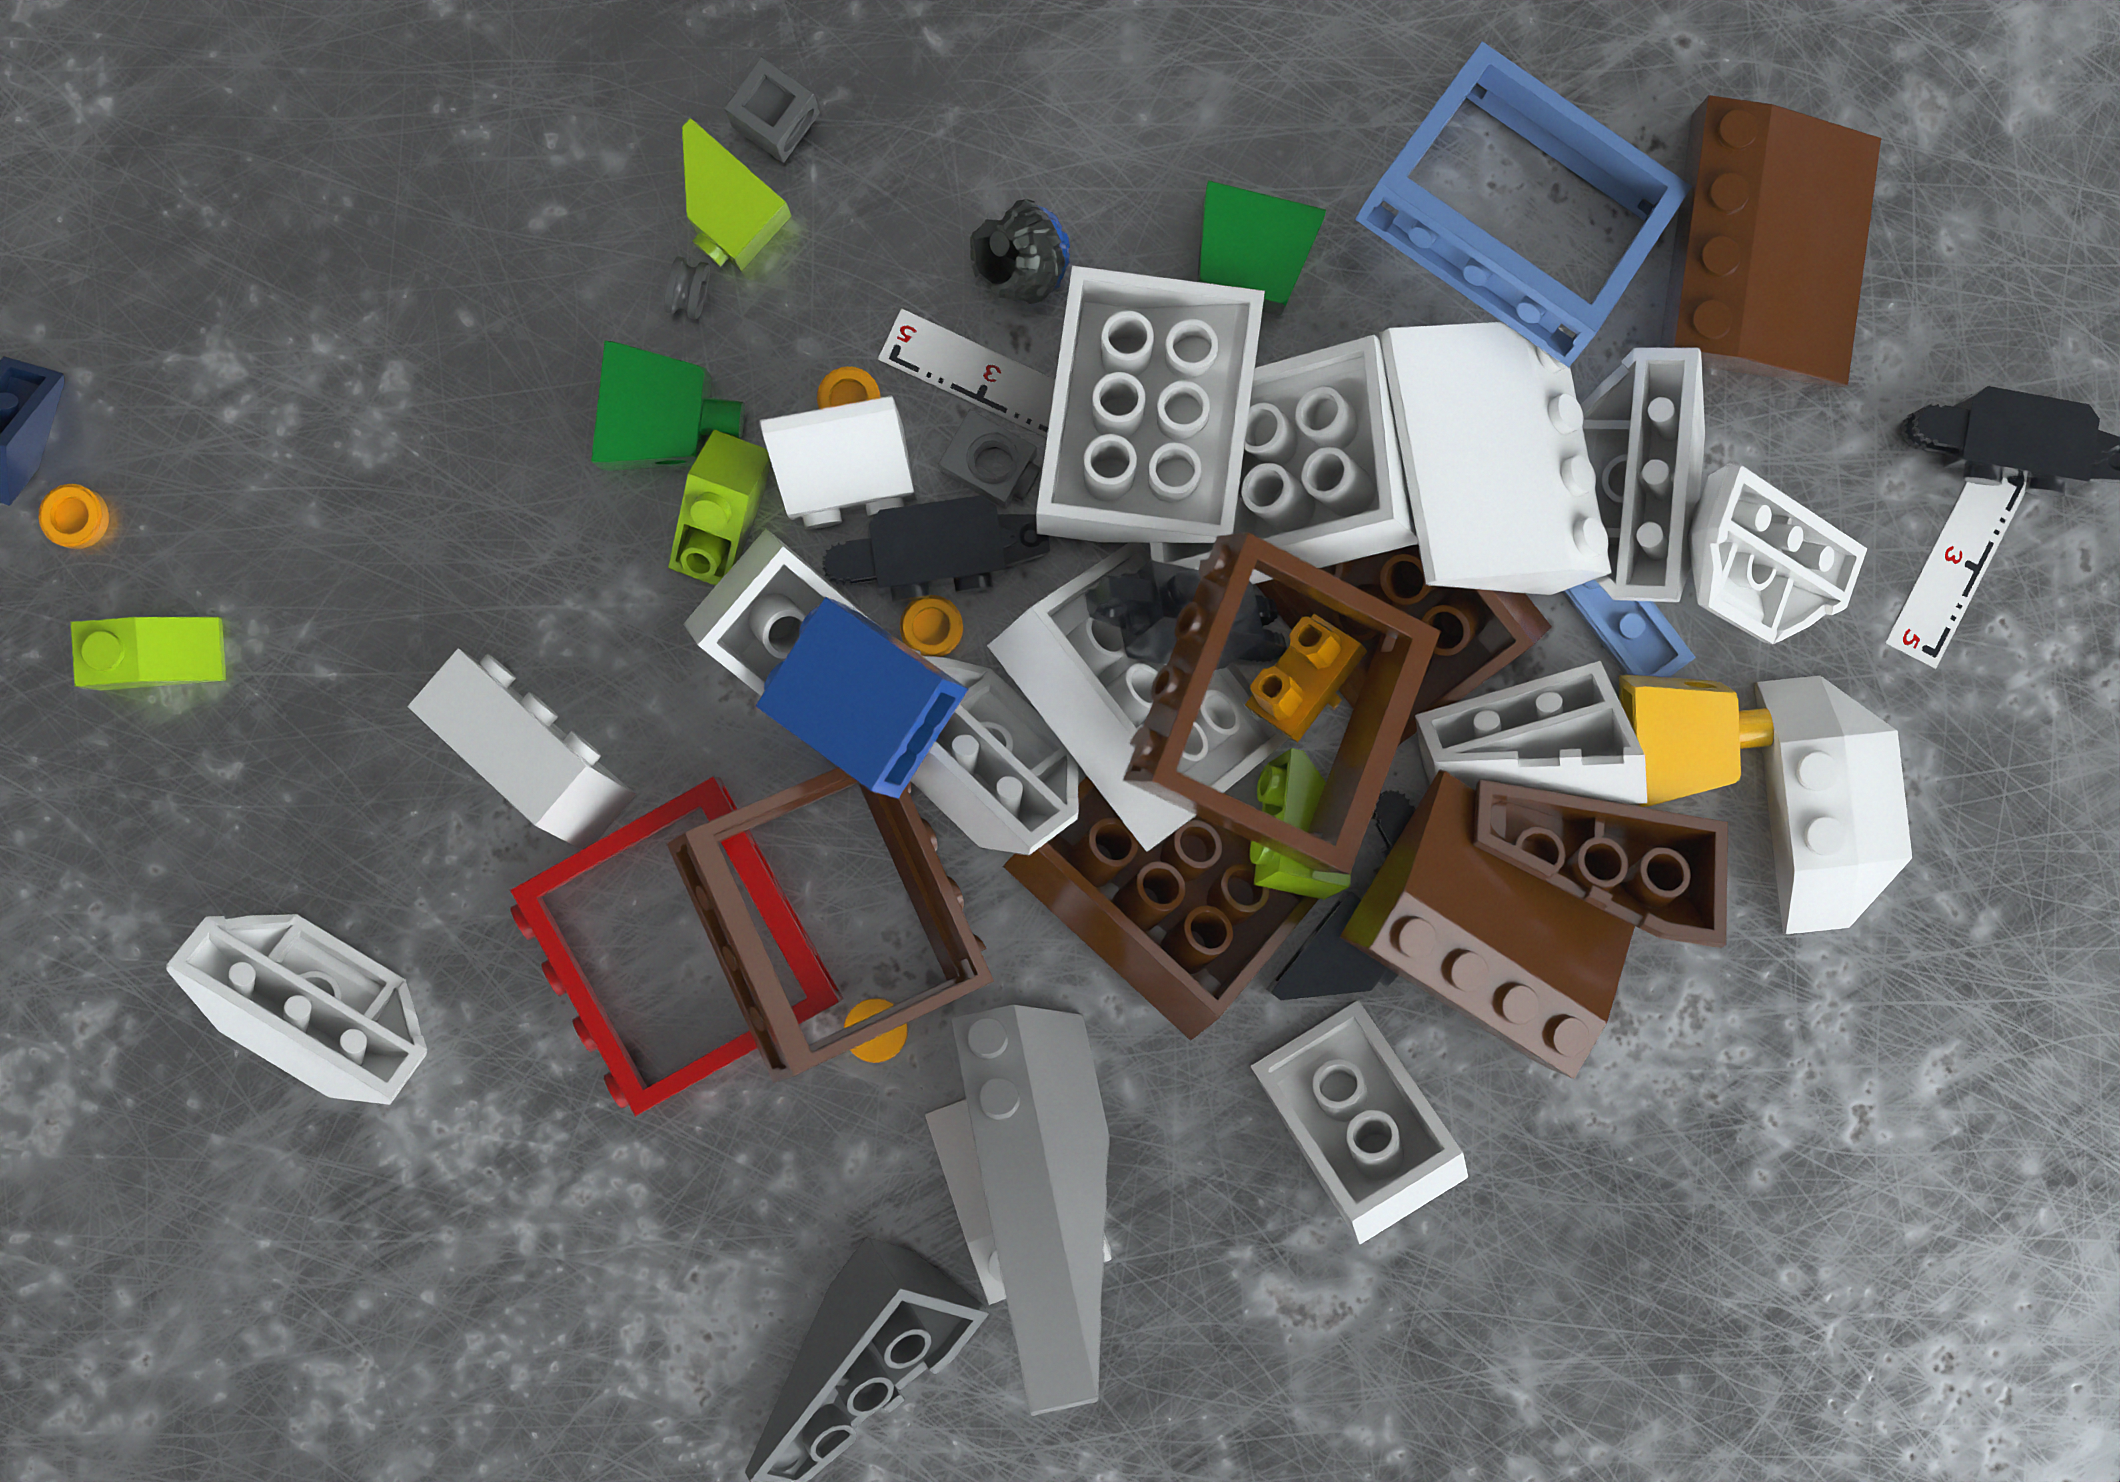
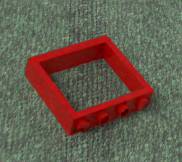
[510,776,844,1117]

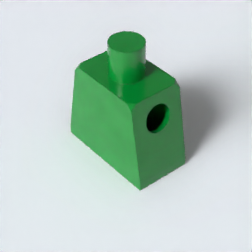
[1197,180,1326,315]
[591,341,745,471]

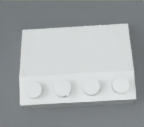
[1036,266,1265,543]
[1379,322,1611,595]
[1150,335,1419,584]
[987,542,1290,852]

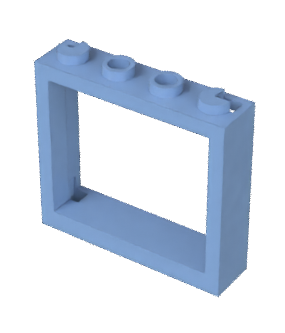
[1355,41,1692,368]

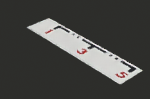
[878,308,1055,438]
[1885,478,2026,669]

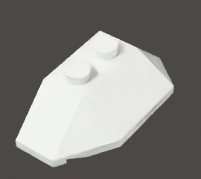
[1580,348,1705,602]
[1687,464,1867,644]
[910,649,1078,855]
[1754,675,1912,934]
[166,914,427,1105]

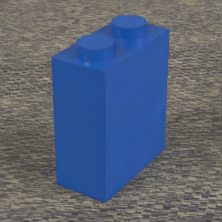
[756,596,969,798]

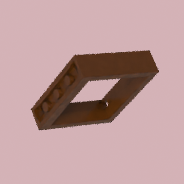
[1123,532,1440,874]
[667,767,994,1083]

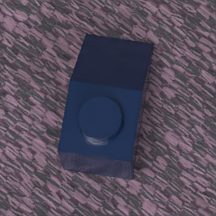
[0,356,64,506]

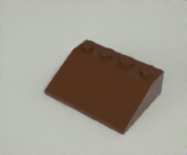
[1660,95,1881,388]
[1255,544,1552,746]
[1340,769,1635,1079]
[1003,776,1319,1041]

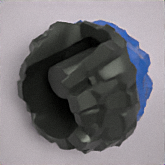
[970,199,1070,304]

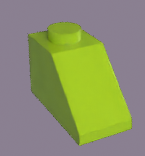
[682,118,792,272]
[71,617,226,691]

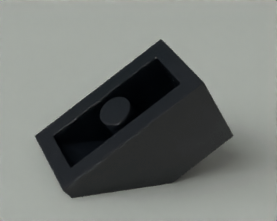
[1266,891,1399,1000]

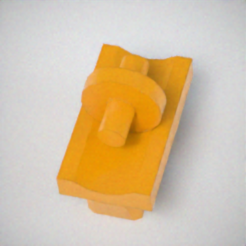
[1245,614,1367,743]

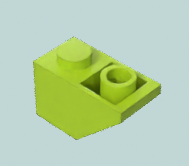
[668,430,771,586]
[1250,748,1352,900]

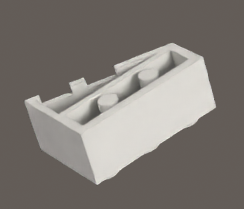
[407,648,636,850]
[1415,661,1647,804]

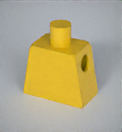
[1618,674,1774,807]

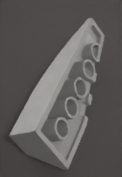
[951,1004,1109,1416]

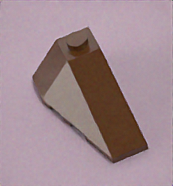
[1473,780,1728,948]

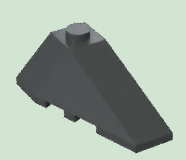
[745,1237,990,1482]

